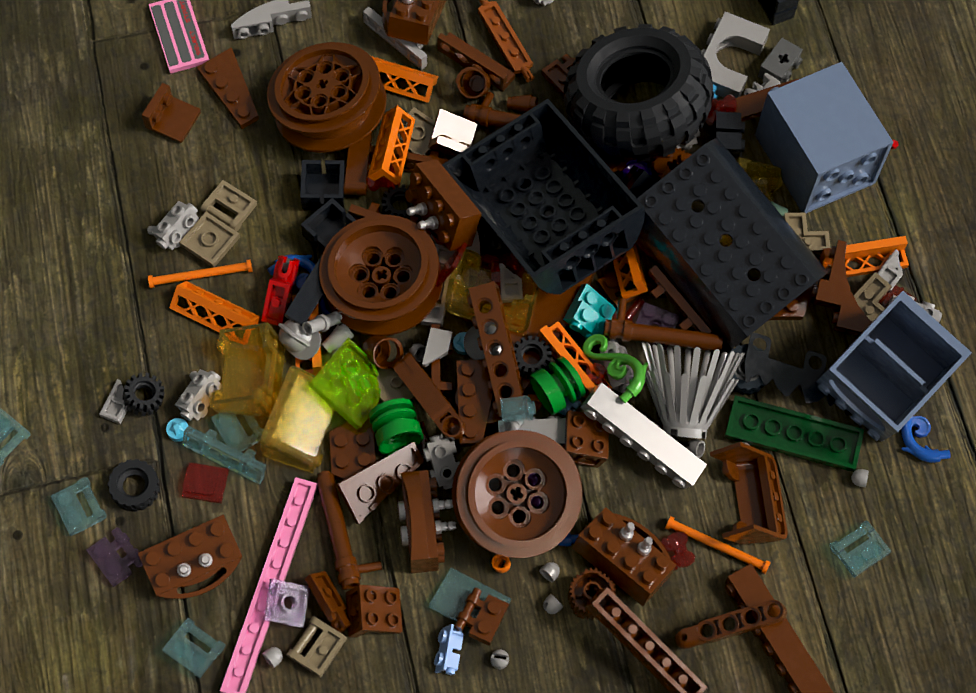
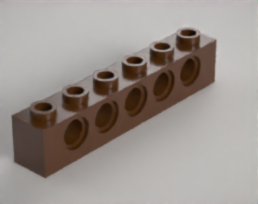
[467,281,529,419]
[585,587,707,693]

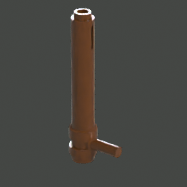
[463,92,521,128]
[603,298,723,351]
[316,471,382,590]

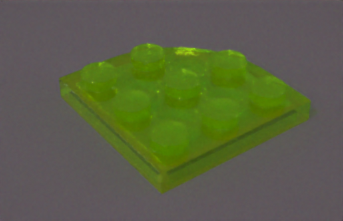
[308,337,381,430]

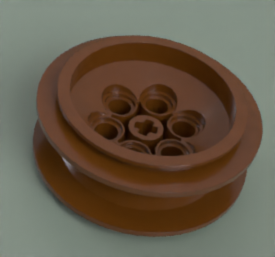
[267,42,387,153]
[319,215,443,336]
[451,430,582,558]

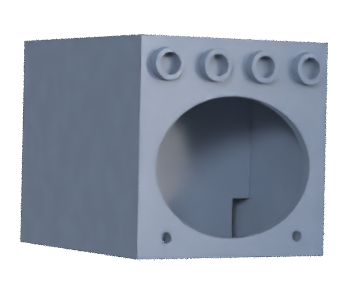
[755,62,893,213]
[816,291,972,442]

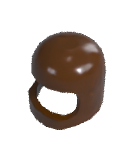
[456,67,491,98]
[362,335,403,369]

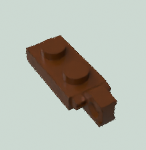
[305,571,351,633]

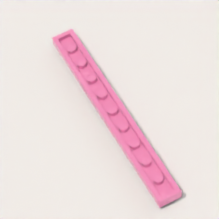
[220,477,317,693]

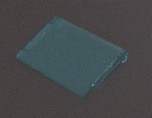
[429,568,511,629]

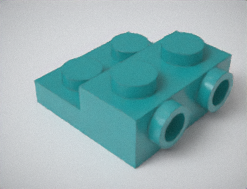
[563,283,616,340]

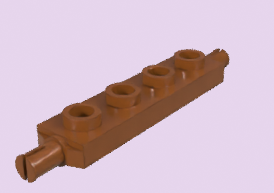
[478,0,534,82]

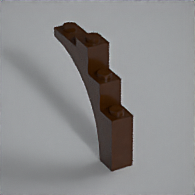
[811,240,872,341]

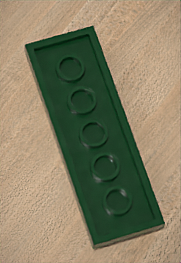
[724,395,865,472]

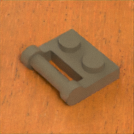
[201,180,257,231]
[286,616,347,678]

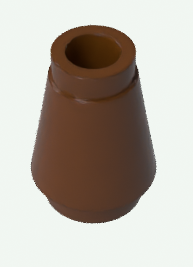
[507,94,538,113]

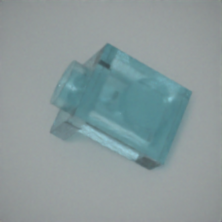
[500,395,536,422]

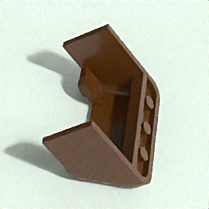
[710,442,788,544]

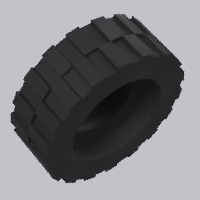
[108,459,160,512]

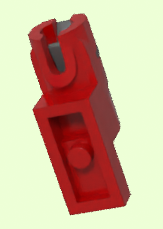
[261,256,300,326]

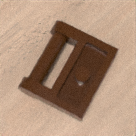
[597,264,654,311]

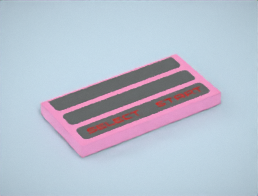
[149,0,209,74]

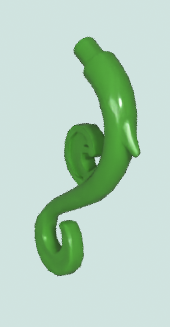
[583,334,648,403]

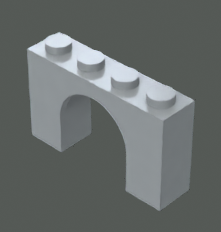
[701,12,770,100]

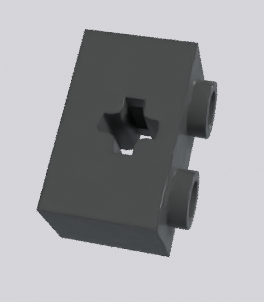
[758,38,803,84]

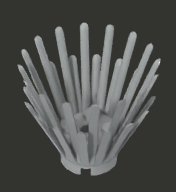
[642,343,745,439]

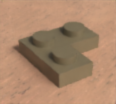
[783,213,831,254]
[854,272,892,322]

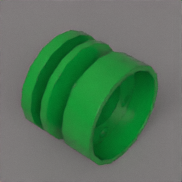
[529,356,586,415]
[369,398,424,455]

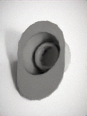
[278,320,321,360]

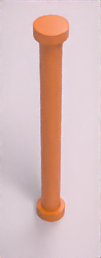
[148,259,253,288]
[665,516,771,574]

